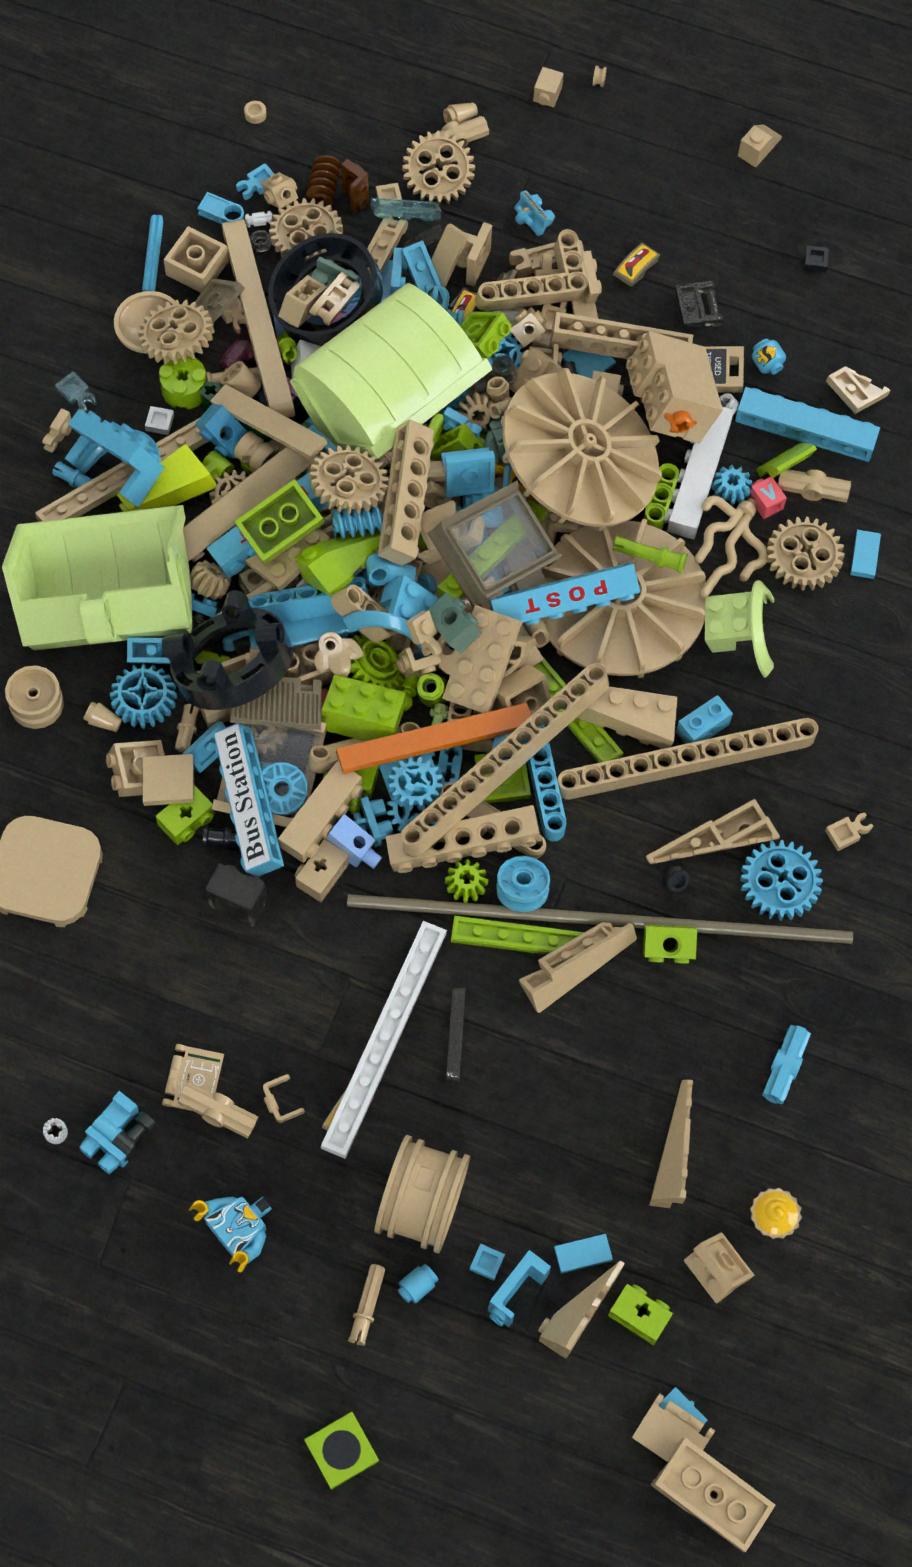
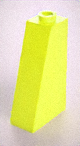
[117,444,217,512]

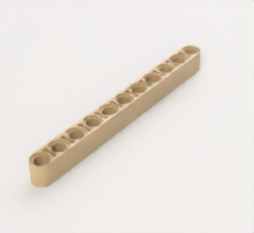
[222,219,295,418]
[401,663,609,856]
[557,718,818,800]

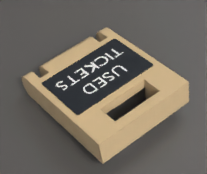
[705,346,744,393]

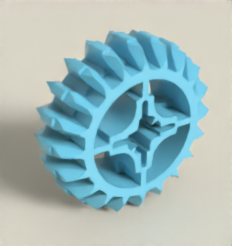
[110,663,177,729]

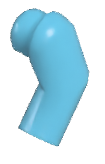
[222,630,250,652]

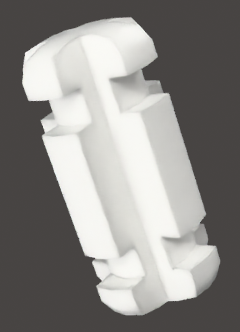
[245,211,273,227]

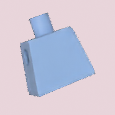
[326,814,382,869]

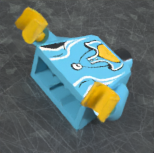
[189,1197,272,1272]

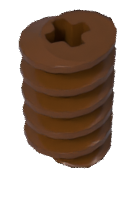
[306,155,341,208]

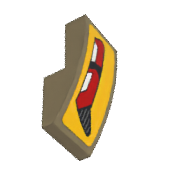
[613,243,660,287]

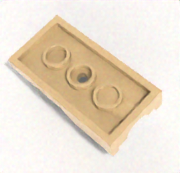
[651,1438,775,1552]

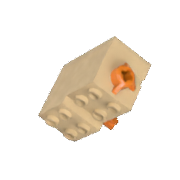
[626,331,723,444]

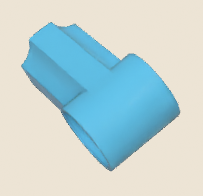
[366,553,416,586]

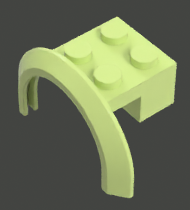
[705,580,774,678]

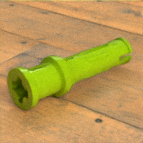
[613,536,688,574]

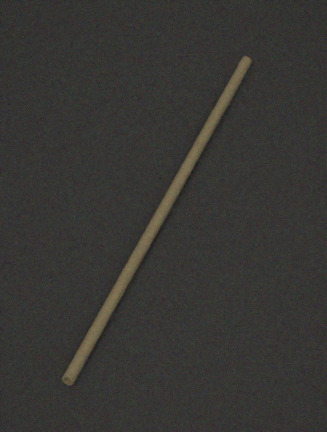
[347,894,853,944]

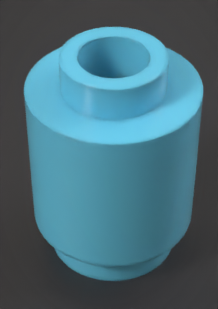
[398,1264,438,1304]

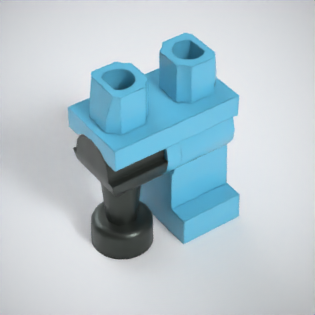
[79,1091,157,1174]

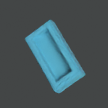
[850,530,881,579]
[554,1234,613,1274]

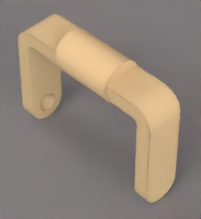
[263,1074,305,1123]

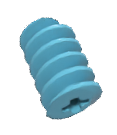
[332,506,383,539]

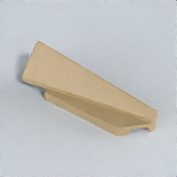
[519,922,637,1013]

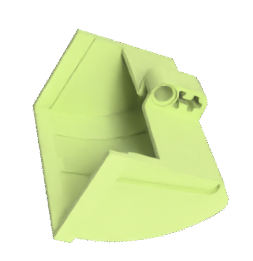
[290,283,492,459]
[2,505,192,650]

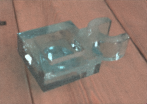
[55,371,97,412]

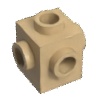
[261,172,298,209]
[511,307,546,347]

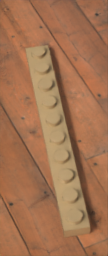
[35,418,225,522]

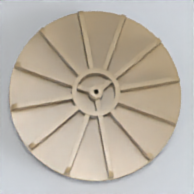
[500,368,662,531]
[541,519,706,678]

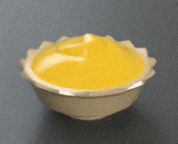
[750,1188,802,1239]

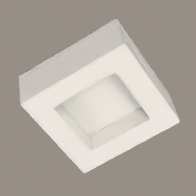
[145,406,174,435]

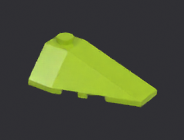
[294,528,381,597]

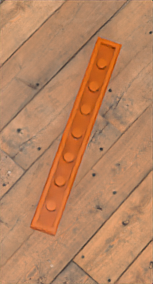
[336,703,532,774]

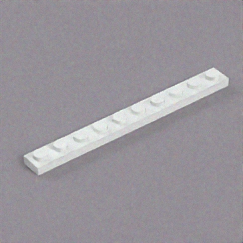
[321,921,447,1159]

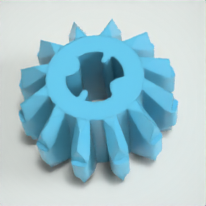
[712,465,752,506]

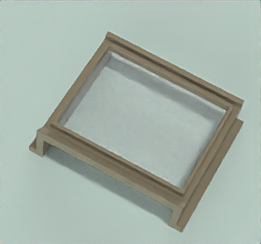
[427,480,562,609]

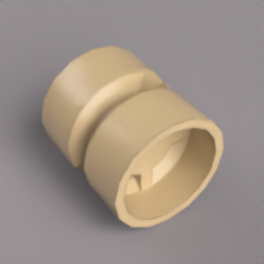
[234,431,279,471]

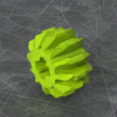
[445,859,488,903]

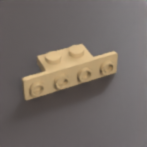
[562,240,601,319]

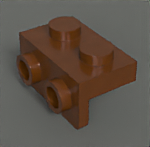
[341,159,369,214]

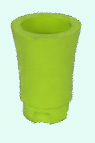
[417,673,448,707]

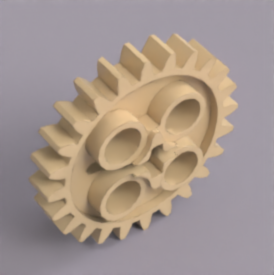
[402,131,475,205]
[269,198,343,261]
[138,300,214,364]
[309,445,389,514]
[766,517,845,591]

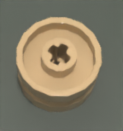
[5,665,64,729]

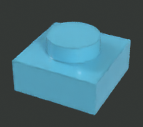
[470,1244,505,1281]

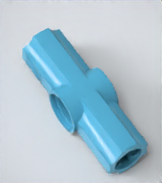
[762,1025,811,1104]

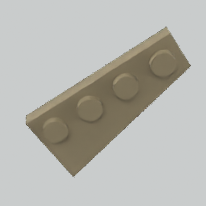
[195,278,245,323]

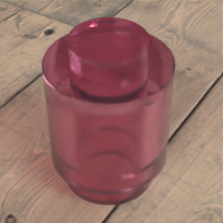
[220,339,254,369]

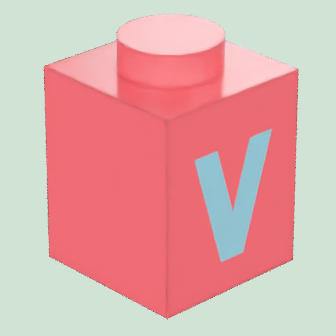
[749,476,787,519]

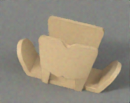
[417,501,484,564]

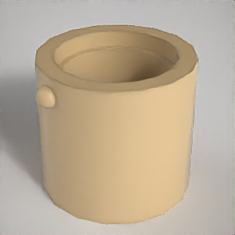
[220,361,261,398]

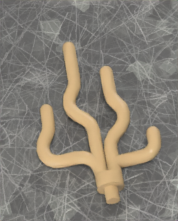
[694,495,768,598]

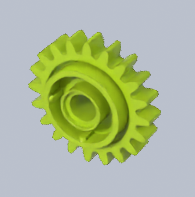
[350,633,405,690]

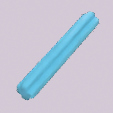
[142,215,163,292]

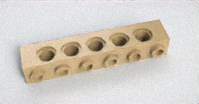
[550,312,693,359]
[378,419,434,566]
[385,805,541,873]

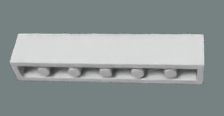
[665,407,734,540]

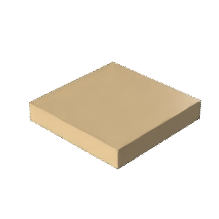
[143,754,194,806]

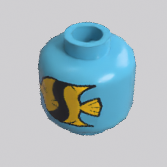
[752,339,786,375]

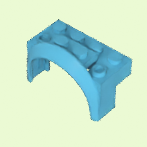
[65,409,165,508]

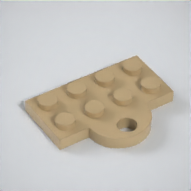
[438,605,522,713]

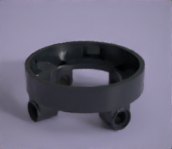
[268,233,384,346]
[162,590,293,710]

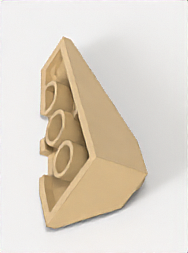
[538,1261,625,1359]

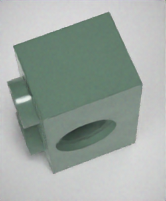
[427,592,482,653]

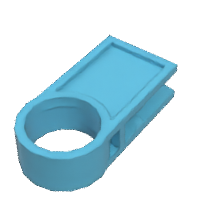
[197,192,245,224]

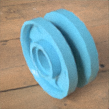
[262,762,308,816]
[496,856,550,912]

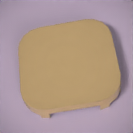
[0,816,103,927]

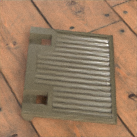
[230,677,322,730]

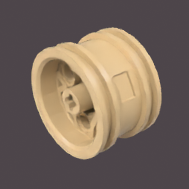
[374,1135,470,1254]

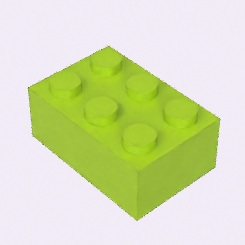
[234,479,324,566]
[321,675,406,741]

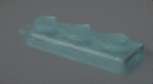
[370,198,441,221]

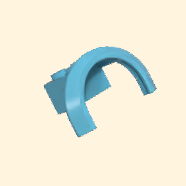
[343,575,440,661]

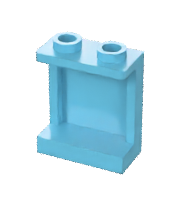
[488,1250,551,1327]

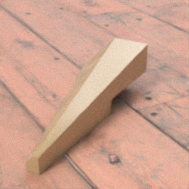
[646,799,780,864]
[649,1080,693,1208]

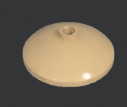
[114,291,175,353]

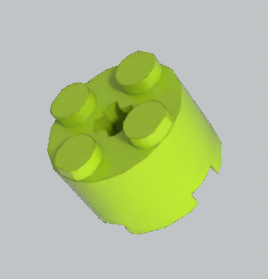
[159,356,207,409]

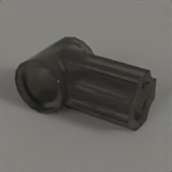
[473,355,518,395]

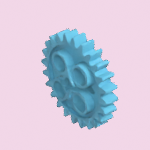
[740,840,823,921]

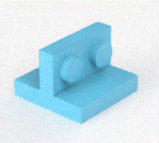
[441,447,495,497]

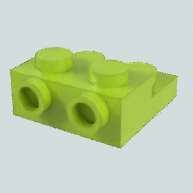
[460,312,512,359]

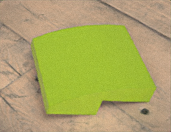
[756,443,817,478]

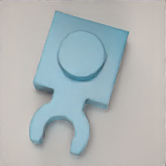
[236,163,274,200]
[443,407,482,438]

